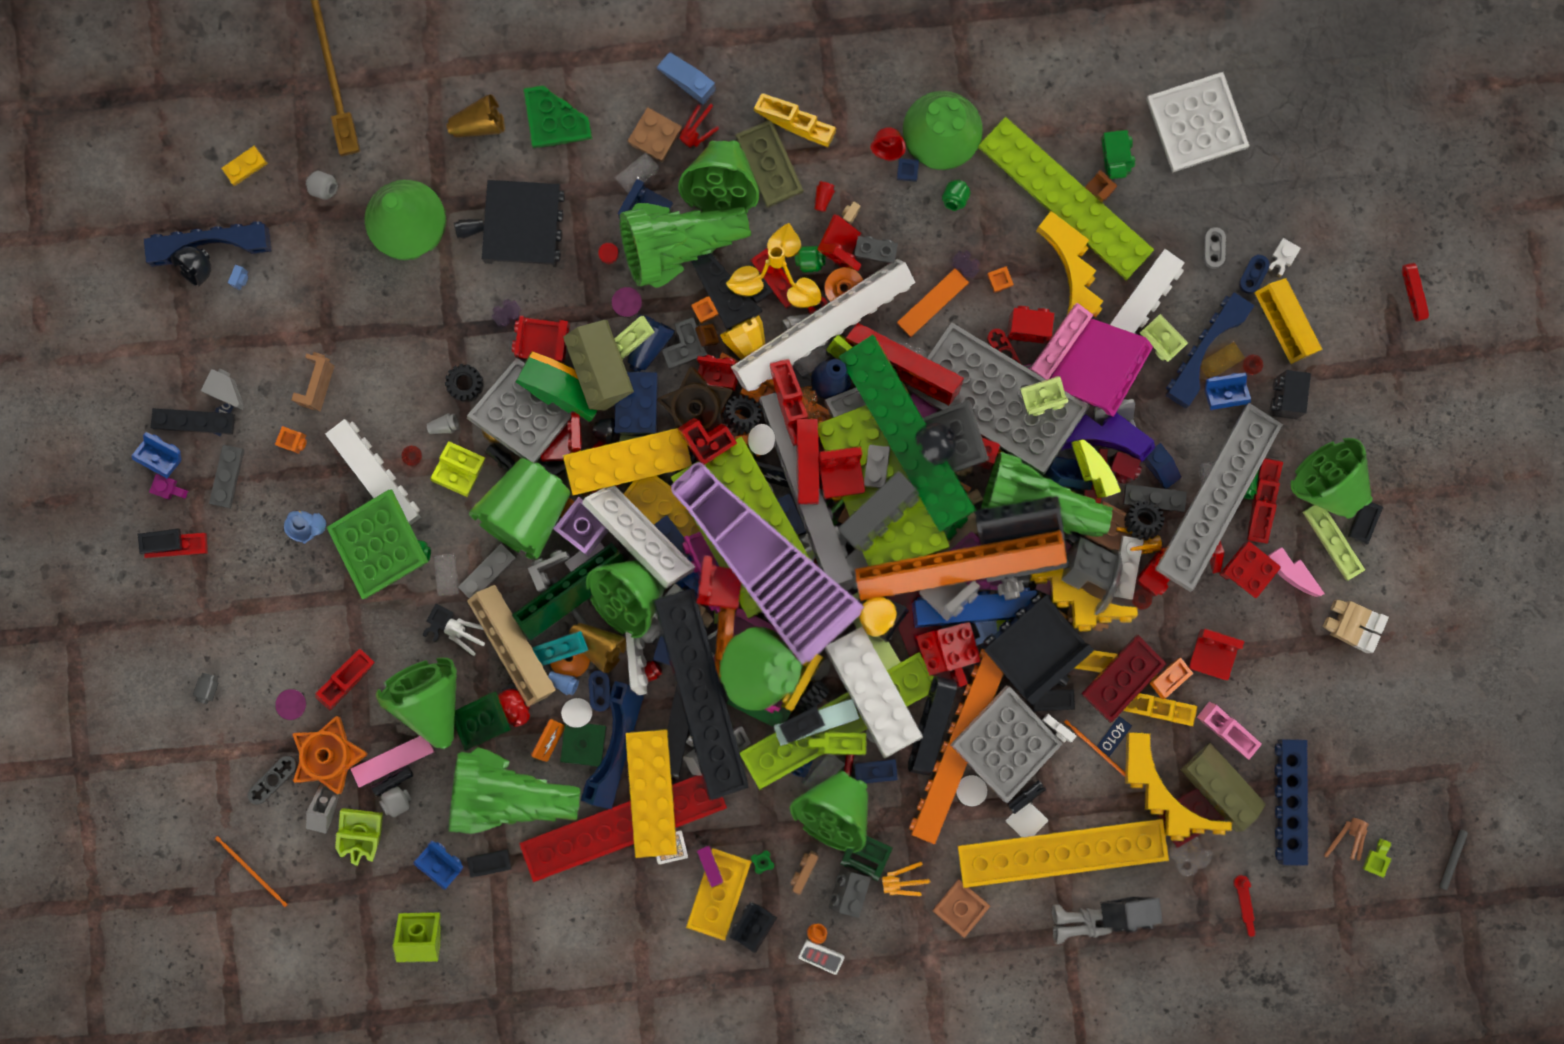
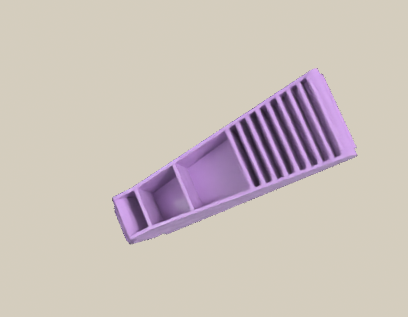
[671,463,864,664]

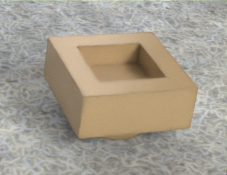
[842,202,861,225]

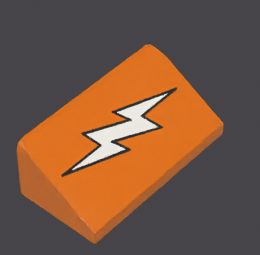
[531,719,565,762]

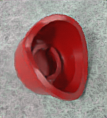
[870,127,906,161]

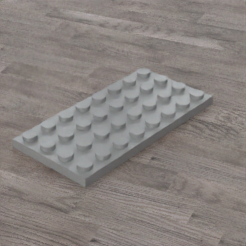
[907,322,1089,475]

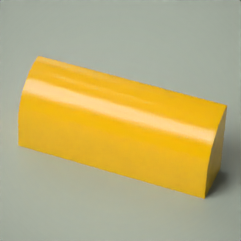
[1254,278,1323,364]

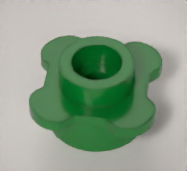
[751,850,774,874]

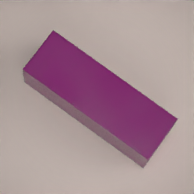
[697,845,724,887]

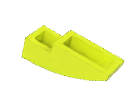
[1071,439,1121,498]

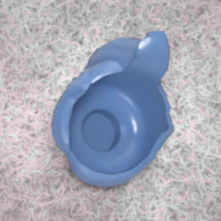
[283,511,326,544]

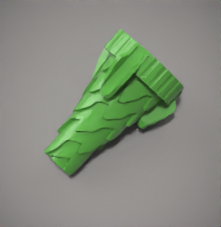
[620,203,751,288]
[981,452,1113,537]
[449,748,580,834]

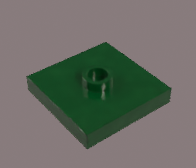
[560,723,607,767]

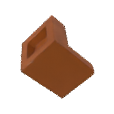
[1085,170,1117,203]

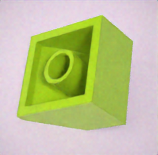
[393,912,440,962]

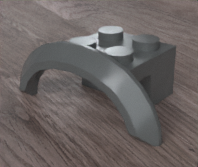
[1061,537,1123,615]

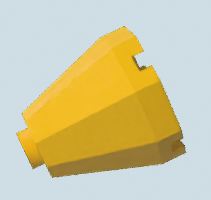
[720,315,766,360]

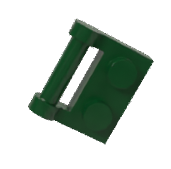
[840,835,893,882]

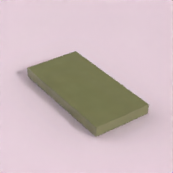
[735,120,803,208]

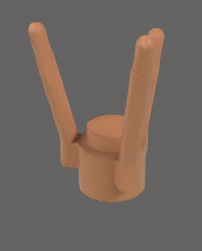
[1324,818,1369,861]

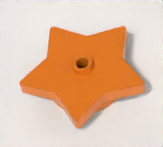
[293,716,368,795]

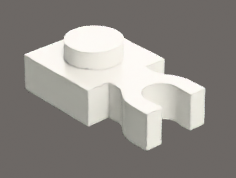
[1268,238,1301,277]
[1041,714,1076,743]

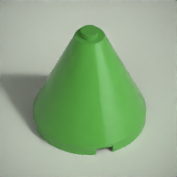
[365,180,446,260]
[376,657,457,749]

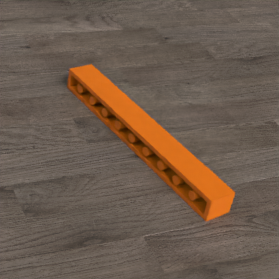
[855,531,1067,601]
[909,648,1003,844]

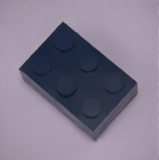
[615,372,658,436]

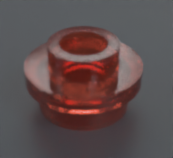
[1243,354,1263,375]
[401,446,422,466]
[1132,589,1152,610]

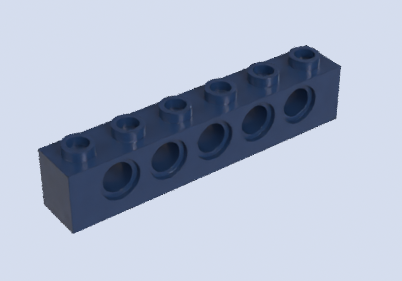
[1274,739,1308,866]

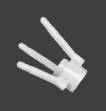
[444,618,485,656]

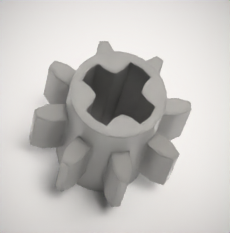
[997,577,1024,600]

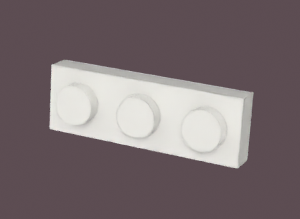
[1114,535,1144,599]
[626,632,648,696]

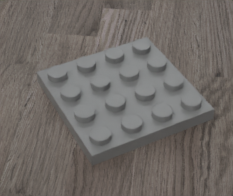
[467,358,574,463]
[950,685,1063,803]

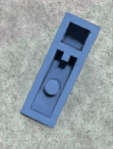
[657,52,715,105]

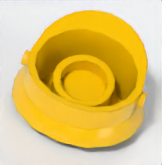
[859,597,896,637]

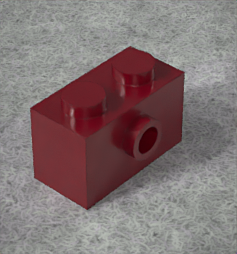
[1108,451,1142,484]

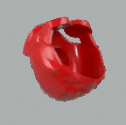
[498,689,530,727]

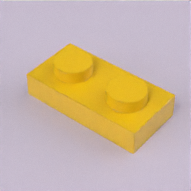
[221,146,267,186]

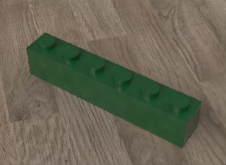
[512,542,626,641]

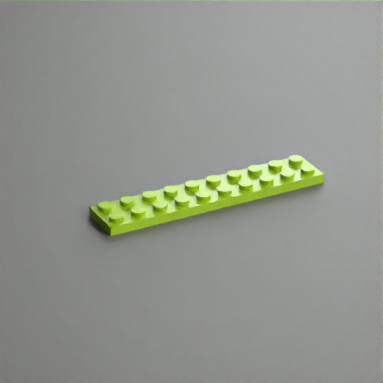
[978,117,1154,280]
[740,653,934,790]

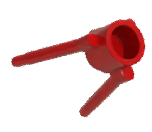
[679,104,719,148]

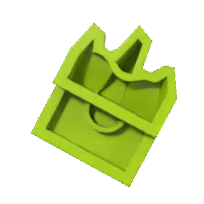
[335,808,383,866]

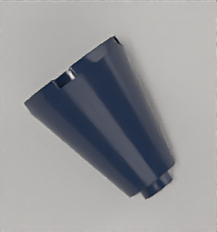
[627,314,675,372]
[811,359,851,399]

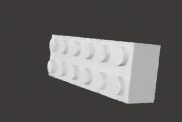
[825,627,922,758]

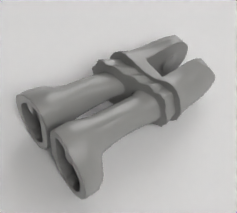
[1052,905,1112,944]

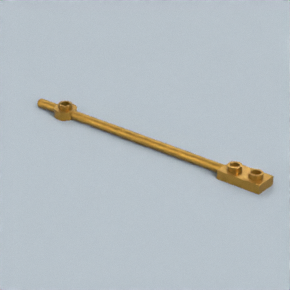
[310,0,361,157]

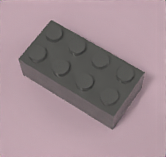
[838,471,919,552]

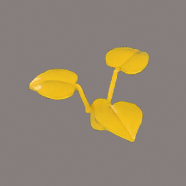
[726,223,821,308]

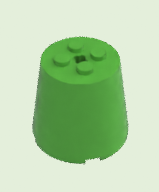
[469,458,571,561]

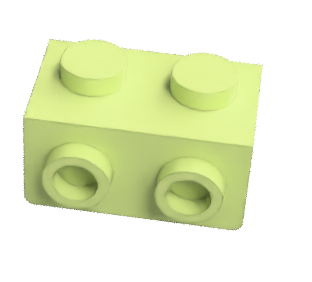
[1140,314,1188,362]
[1020,376,1069,416]

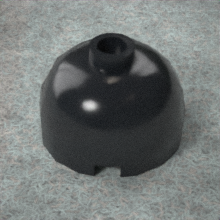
[170,246,211,287]
[915,423,956,465]

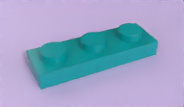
[532,631,588,666]

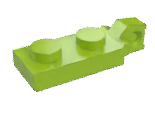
[808,733,866,755]

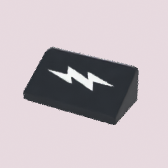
[756,462,790,488]

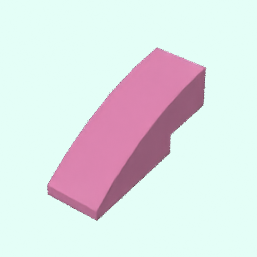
[1268,547,1324,597]
[1196,702,1262,760]

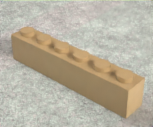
[467,585,556,707]

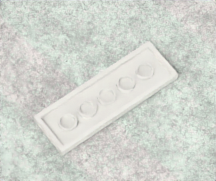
[582,486,695,588]

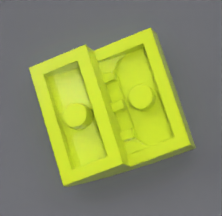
[430,441,485,497]

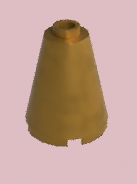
[446,94,505,137]
[569,623,627,673]

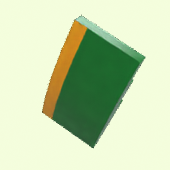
[515,351,597,422]

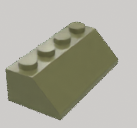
[563,320,634,411]
[1180,742,1266,832]

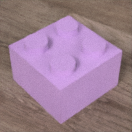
[554,497,609,556]

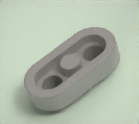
[1204,228,1226,269]

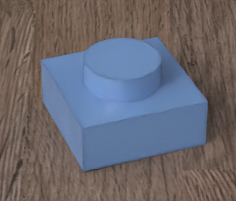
[228,265,248,290]

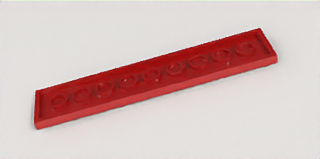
[519,775,727,882]

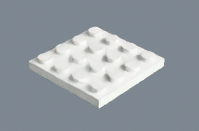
[1146,72,1249,173]

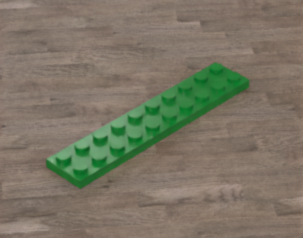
[839,335,977,532]

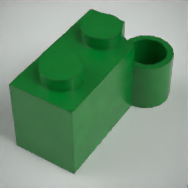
[1101,130,1135,179]

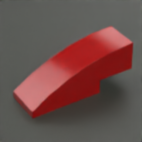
[315,649,375,711]

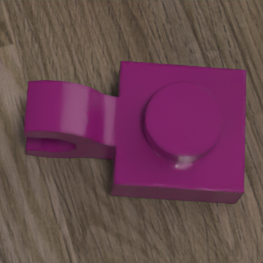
[149,474,188,500]

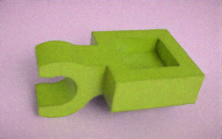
[1362,838,1391,878]

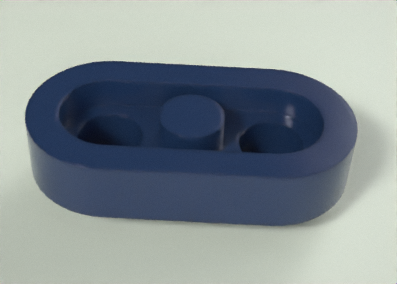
[1239,255,1270,294]
[589,670,611,711]

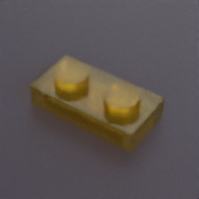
[1200,342,1245,378]

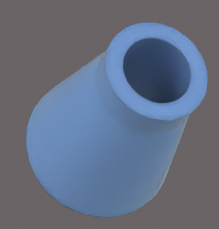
[548,671,579,695]

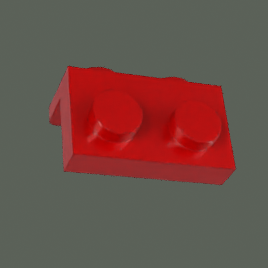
[697,355,738,391]
[916,629,946,676]

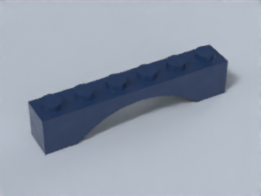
[144,222,272,267]
[1165,292,1255,409]
[580,681,644,809]

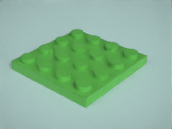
[327,489,428,600]

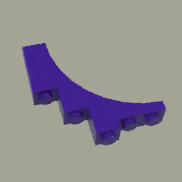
[1021,412,1155,469]

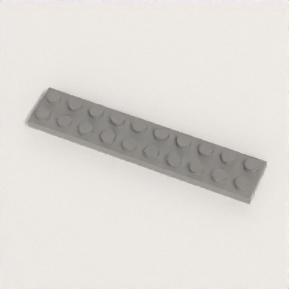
[1155,403,1283,592]

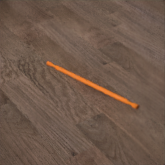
[1064,719,1138,789]
[215,836,288,907]

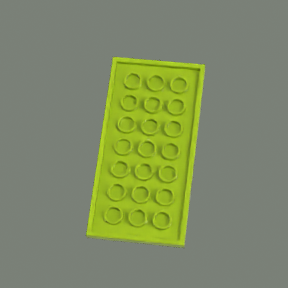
[818,405,950,566]
[671,437,811,619]

